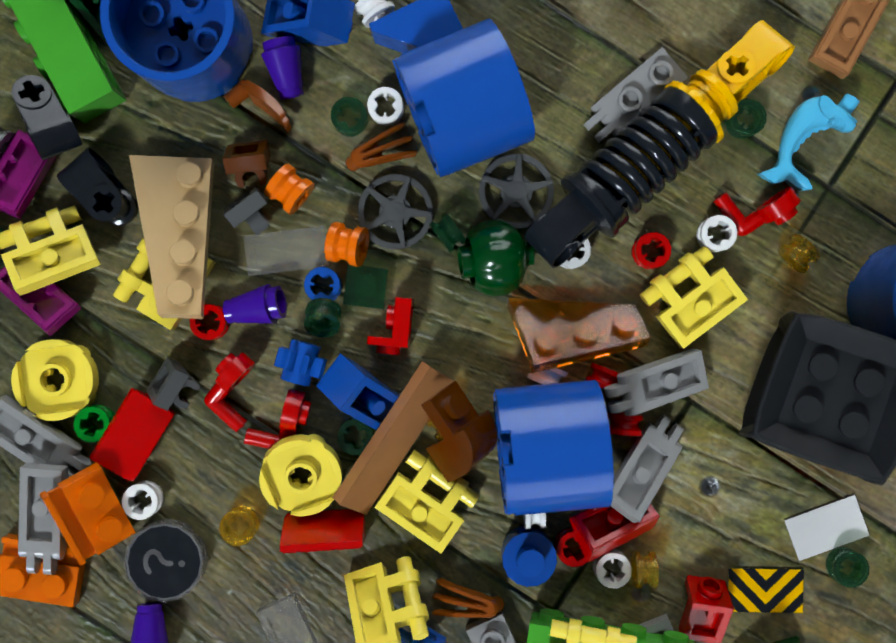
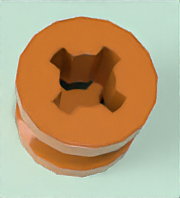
[264,163,315,215]
[324,222,369,267]

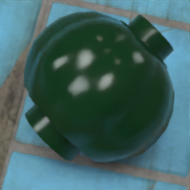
[457,220,535,297]

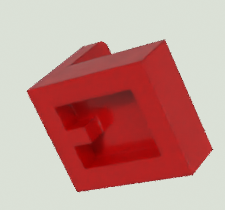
[367,297,414,355]
[678,575,734,643]

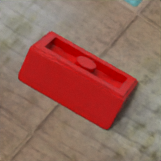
[89,388,174,481]
[569,504,660,562]
[280,509,366,553]

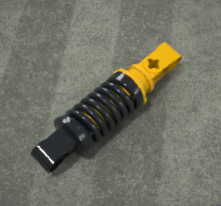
[524,20,795,268]

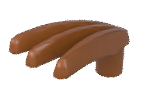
[223,79,292,133]
[346,121,418,171]
[432,578,504,618]

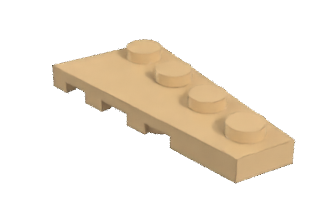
[129,155,214,319]

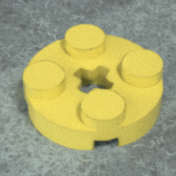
[11,339,99,421]
[259,434,342,517]

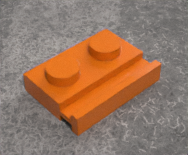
[39,462,136,566]
[0,533,85,608]

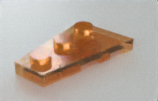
[507,298,651,373]

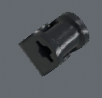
[11,75,83,160]
[57,148,138,226]

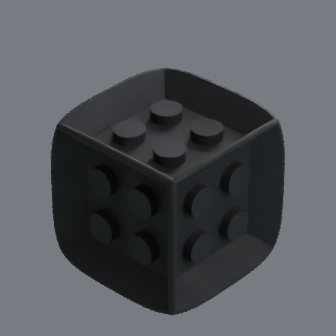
[739,311,896,485]

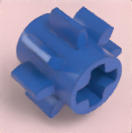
[274,339,327,386]

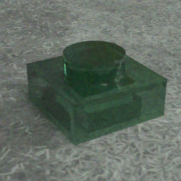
[343,264,389,309]

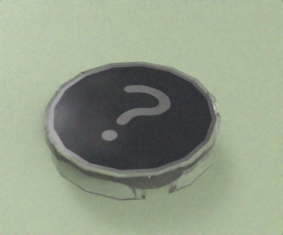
[124,519,208,602]

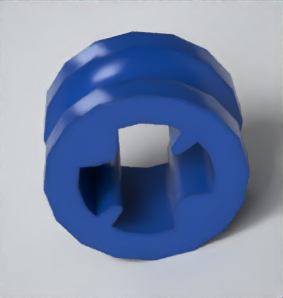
[304,267,342,303]

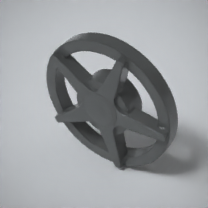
[479,154,554,229]
[358,174,433,250]

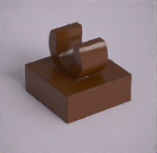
[222,140,271,188]

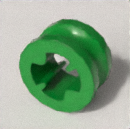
[73,405,115,443]

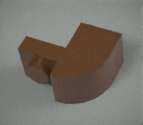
[421,380,497,483]

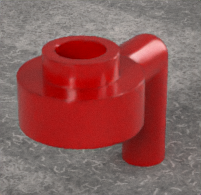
[713,187,801,236]
[204,352,256,433]
[244,389,312,449]

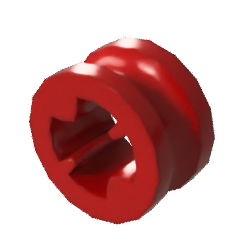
[631,232,671,269]
[189,304,230,340]
[584,362,619,389]
[607,411,644,436]
[555,527,588,567]

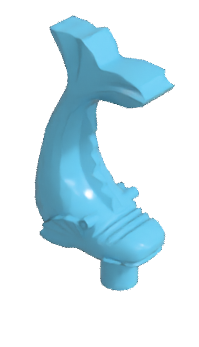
[757,94,860,192]

